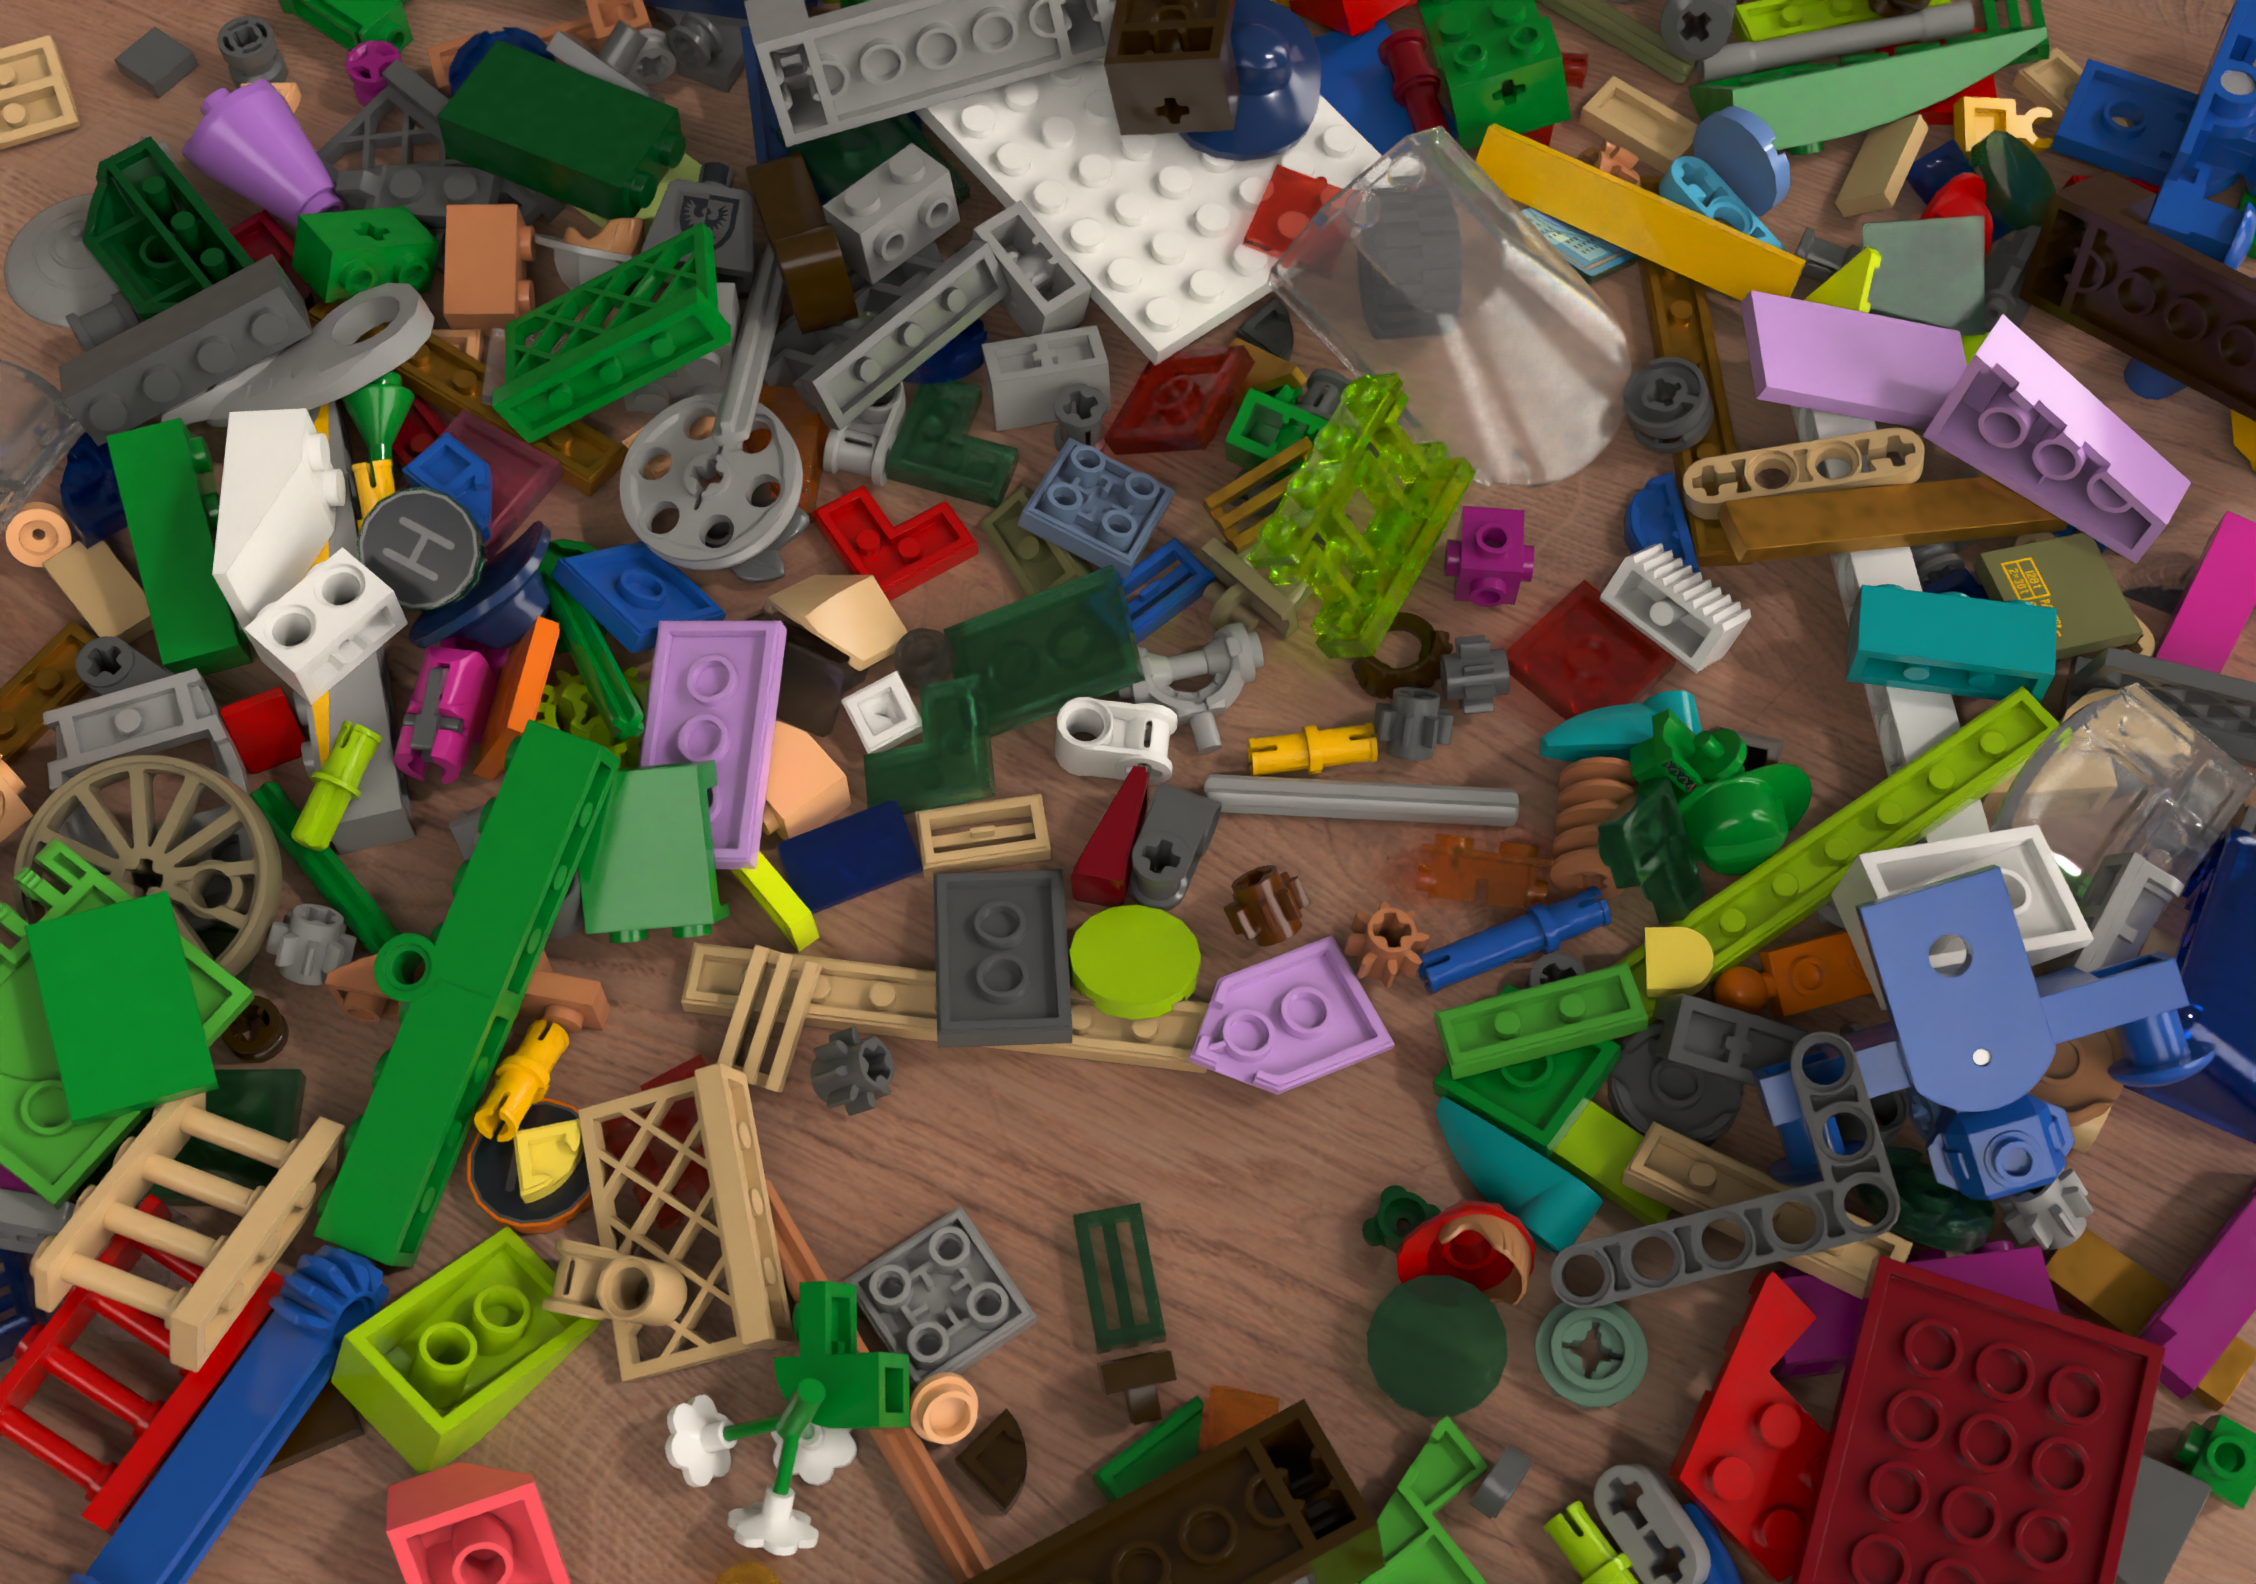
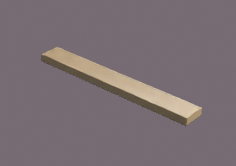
[681,942,1209,1074]

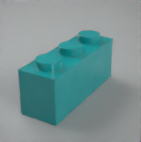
[1845,584,2057,703]

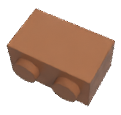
[443,204,536,336]

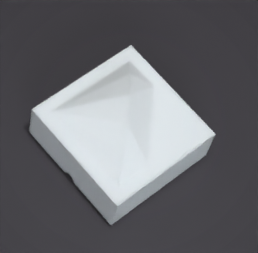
[841,671,927,758]

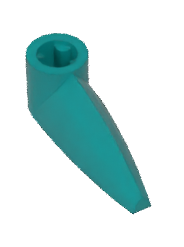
[1539,690,1702,762]
[1435,1096,1603,1256]

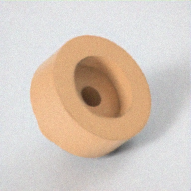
[6,502,72,567]

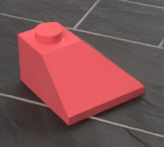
[386,1462,572,1584]

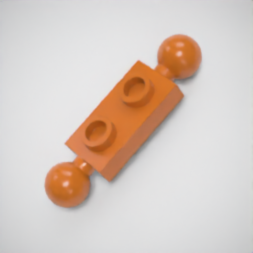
[1714,929,1874,1017]

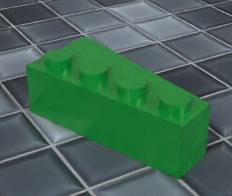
[106,418,253,676]

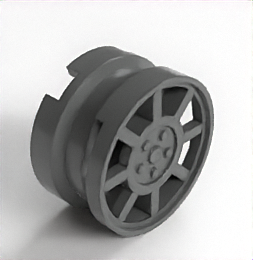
[1622,357,1714,453]

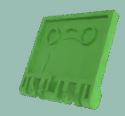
[0,838,255,1210]

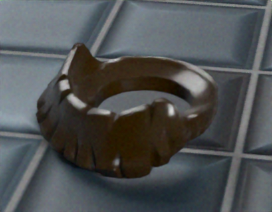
[1351,612,1453,699]

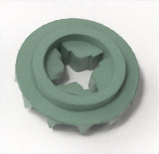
[1534,1301,1648,1410]

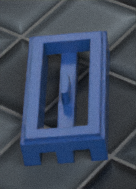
[1083,537,1215,651]

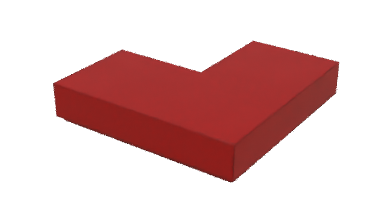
[812,485,978,602]

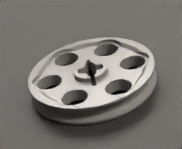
[619,392,803,571]

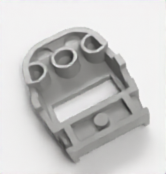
[43,668,255,932]

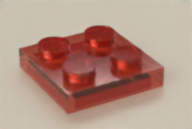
[1103,345,1255,455]
[1505,580,1677,721]

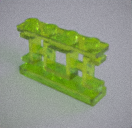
[1247,372,1476,659]

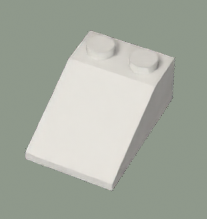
[212,408,346,641]
[1831,824,2094,1010]

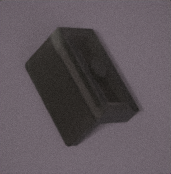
[744,612,869,737]

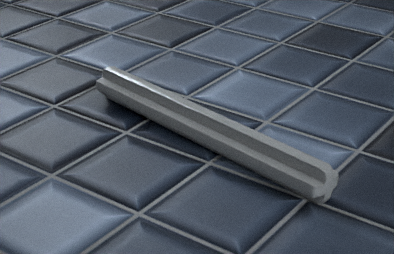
[1204,774,1519,827]

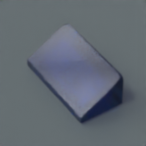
[776,799,923,914]

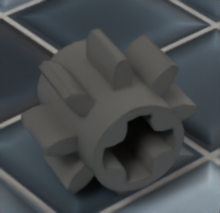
[1440,635,1510,715]
[1373,687,1454,761]
[810,1027,894,1116]

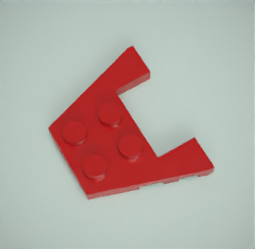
[1668,1270,1828,1583]

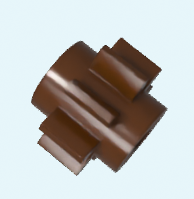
[1223,865,1310,946]

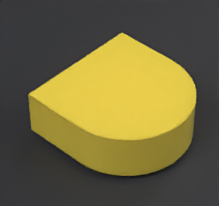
[1645,927,1714,997]

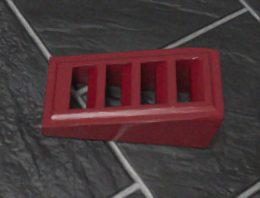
[1071,765,1149,907]

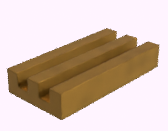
[1203,436,1341,555]

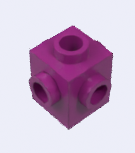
[1444,506,1534,607]

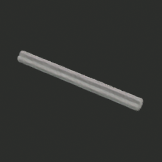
[712,242,786,452]

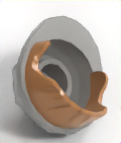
[533,218,645,290]

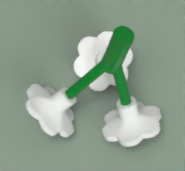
[665,1378,857,1556]

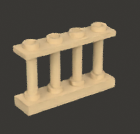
[30,1092,345,1373]

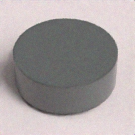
[1470,1444,1532,1520]

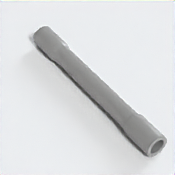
[1696,0,1974,83]

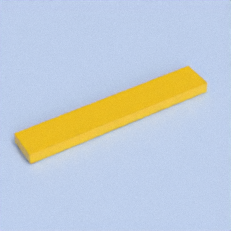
[1469,123,1807,301]

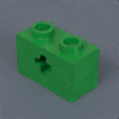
[292,206,439,303]
[1225,388,1361,507]

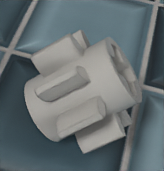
[266,904,357,986]
[1998,1168,2094,1250]

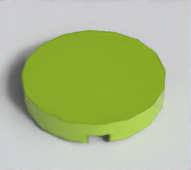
[1069,905,1201,1020]

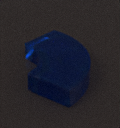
[60,429,133,549]

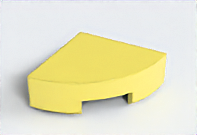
[514,1119,584,1204]

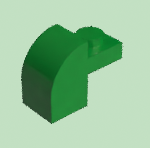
[773,1281,910,1430]

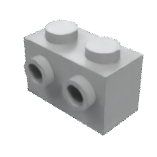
[822,143,960,285]

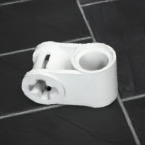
[1055,697,1178,785]

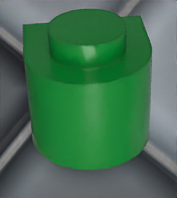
[2172,1414,2256,1510]

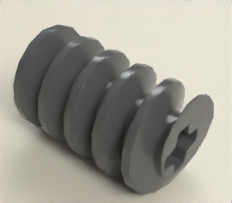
[1660,0,1737,61]

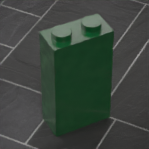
[437,40,686,220]

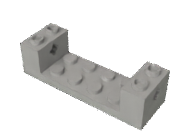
[744,0,1112,147]

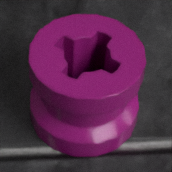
[345,40,403,111]

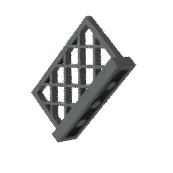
[317,59,565,275]
[2058,646,2256,769]

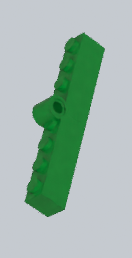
[313,719,621,1268]

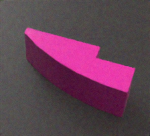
[2153,510,2256,674]

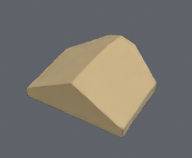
[763,575,910,671]

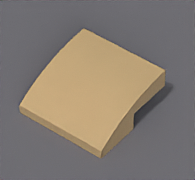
[0,35,80,150]

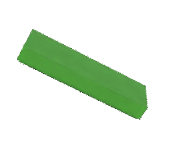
[1433,962,1648,1080]

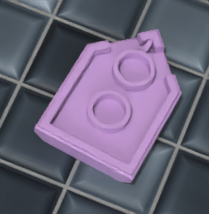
[1188,935,1395,1095]

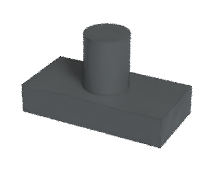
[546,19,665,103]

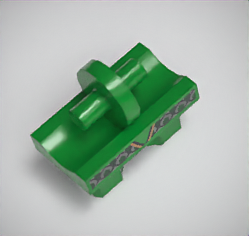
[1629,708,1747,812]

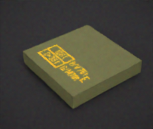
[1972,532,2143,660]

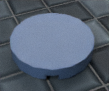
[1693,106,1791,217]

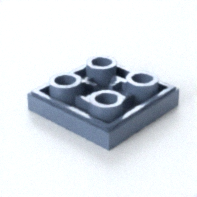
[1017,437,1176,580]

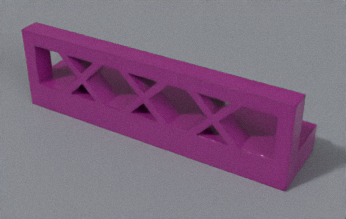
[2134,1183,2256,1400]

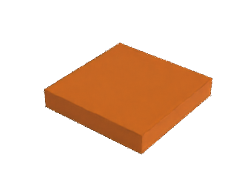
[472,616,560,781]

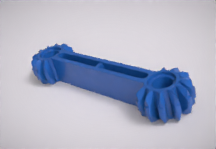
[67,1245,389,1584]

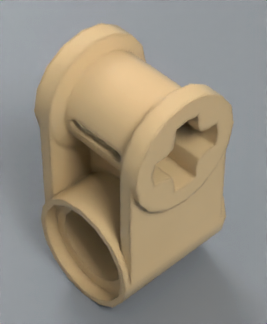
[541,1239,687,1326]

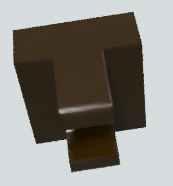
[1097,1349,1177,1425]

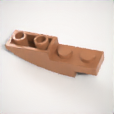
[324,949,610,1033]

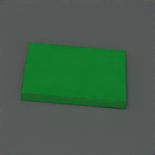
[24,890,219,1128]

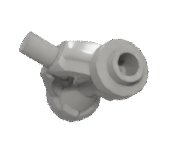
[1110,622,1264,754]

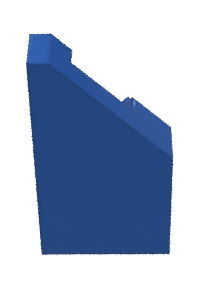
[402,432,493,543]

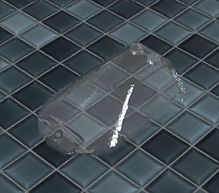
[1268,126,1631,489]

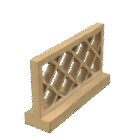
[578,1063,795,1383]

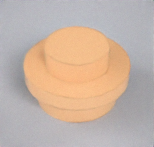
[909,1372,978,1444]

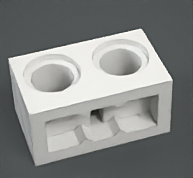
[244,547,408,705]

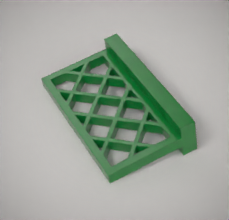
[492,222,732,444]

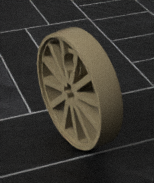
[14,755,282,977]

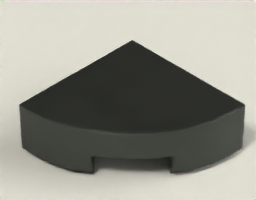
[1236,296,1293,362]

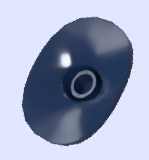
[1178,0,1321,161]
[408,521,551,649]

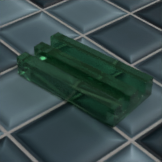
[1072,1203,1166,1354]

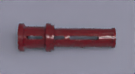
[1377,29,1468,192]

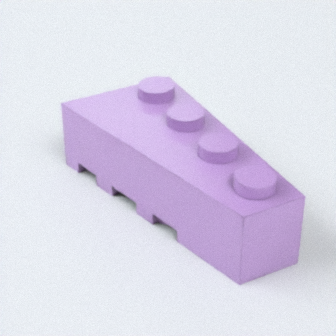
[1922,314,2191,564]

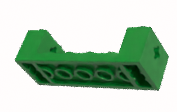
[1417,0,1571,151]

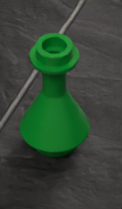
[341,372,415,496]

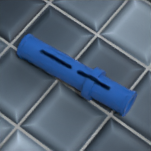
[1417,886,1611,995]

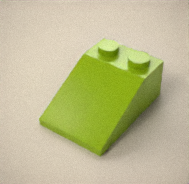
[331,1226,601,1475]

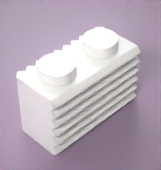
[1599,543,1751,674]

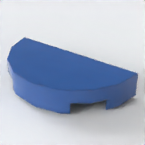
[1624,472,1700,573]

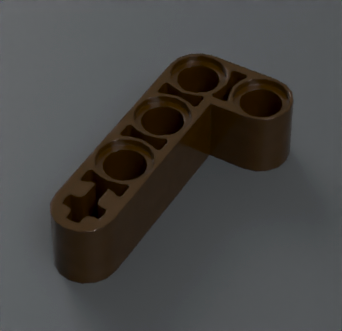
[745,151,859,335]

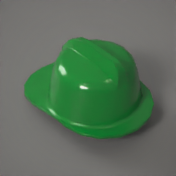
[1666,763,1812,876]

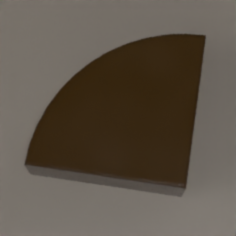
[955,1408,1027,1515]

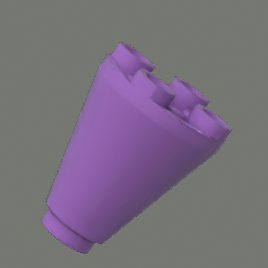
[182,79,345,228]

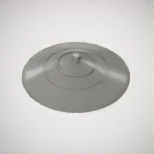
[4,193,135,328]

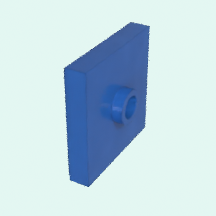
[551,541,726,653]

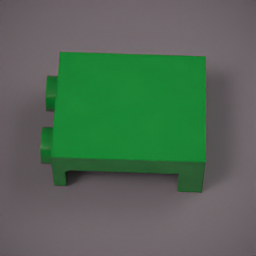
[578,760,730,943]

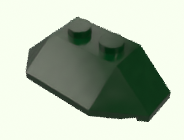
[82,136,254,322]

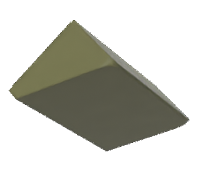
[979,485,1100,614]

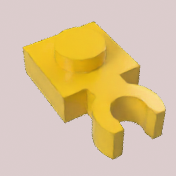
[1953,97,2053,160]

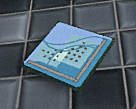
[1495,206,1638,285]

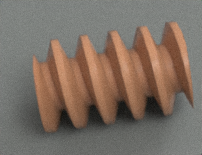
[1549,757,1639,900]

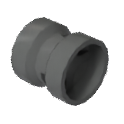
[217,16,288,89]

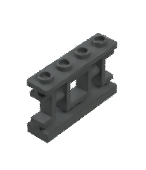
[760,239,1011,431]

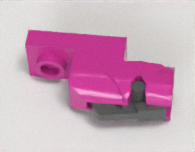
[393,636,510,784]

